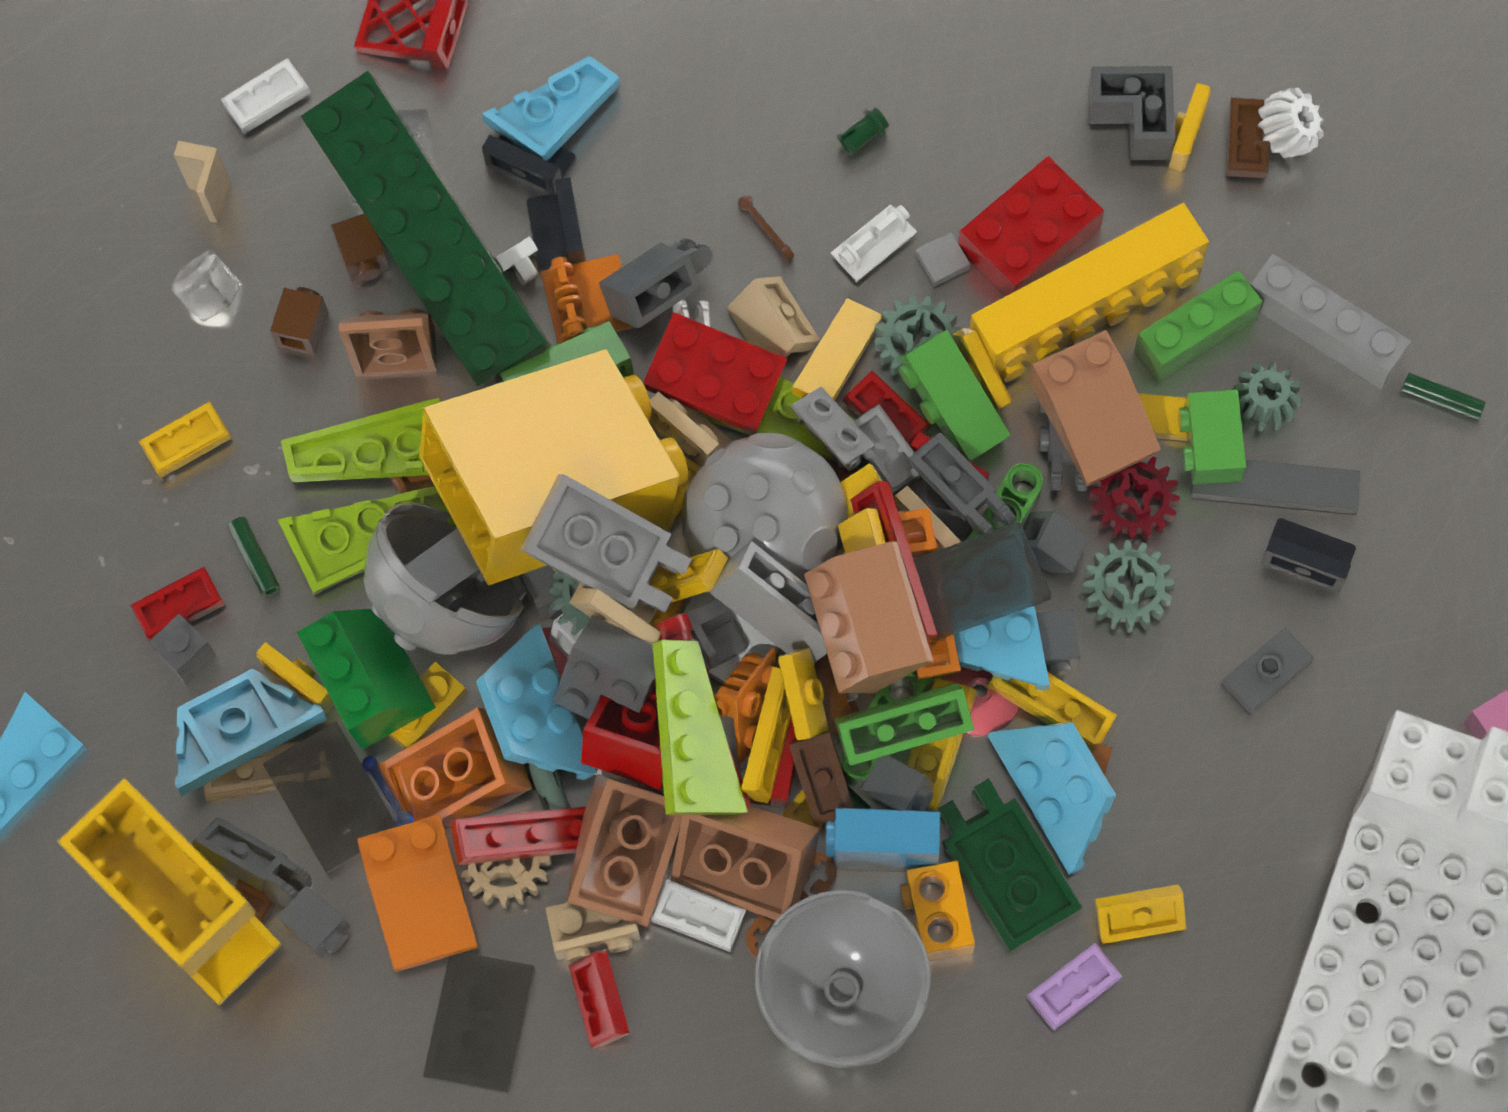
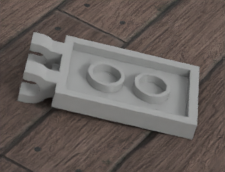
[520,474,692,612]

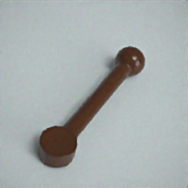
[738,195,794,261]

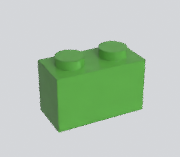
[1178,390,1246,485]

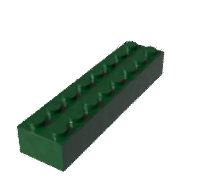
[301,71,551,389]

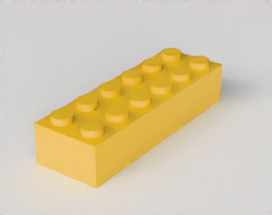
[969,202,1209,382]

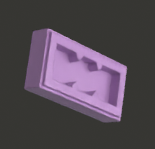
[1027,943,1122,1031]

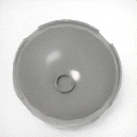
[682,433,847,584]
[364,503,527,655]
[755,890,931,1067]

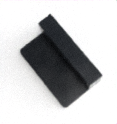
[482,134,576,194]
[526,177,585,273]
[1261,518,1356,592]

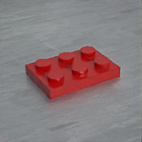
[643,312,787,434]

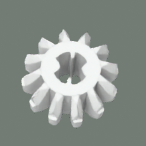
[1258,87,1324,158]

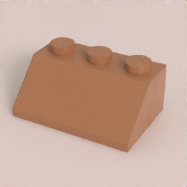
[804,541,933,693]
[671,805,820,920]

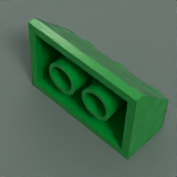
[297,609,436,750]

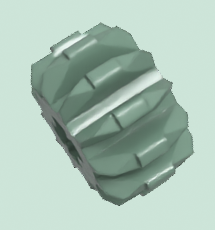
[1232,361,1302,432]

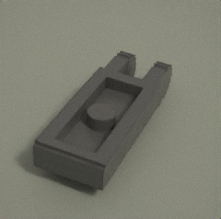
[908,432,1016,543]
[192,817,312,908]

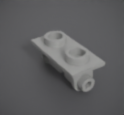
[791,387,875,471]

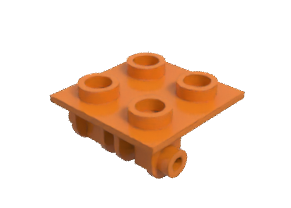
[541,254,636,344]
[714,647,778,764]

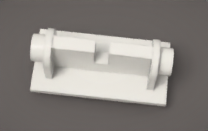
[830,204,917,282]

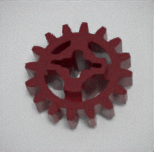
[1089,456,1180,543]

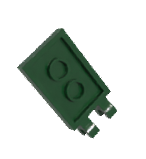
[937,778,1083,953]

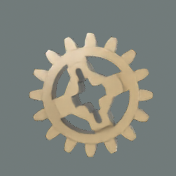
[460,813,552,908]

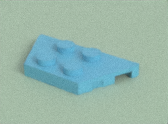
[944,532,1050,691]
[476,624,596,780]
[175,669,327,797]
[987,722,1116,875]

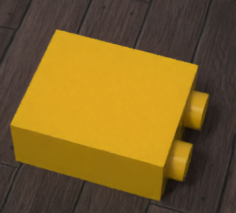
[419,349,688,586]

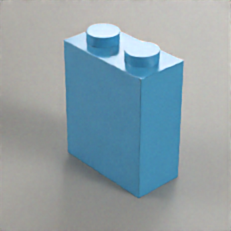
[826,808,940,872]

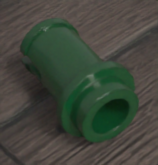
[837,107,889,156]

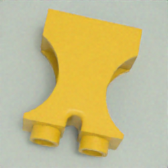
[58,778,282,1006]

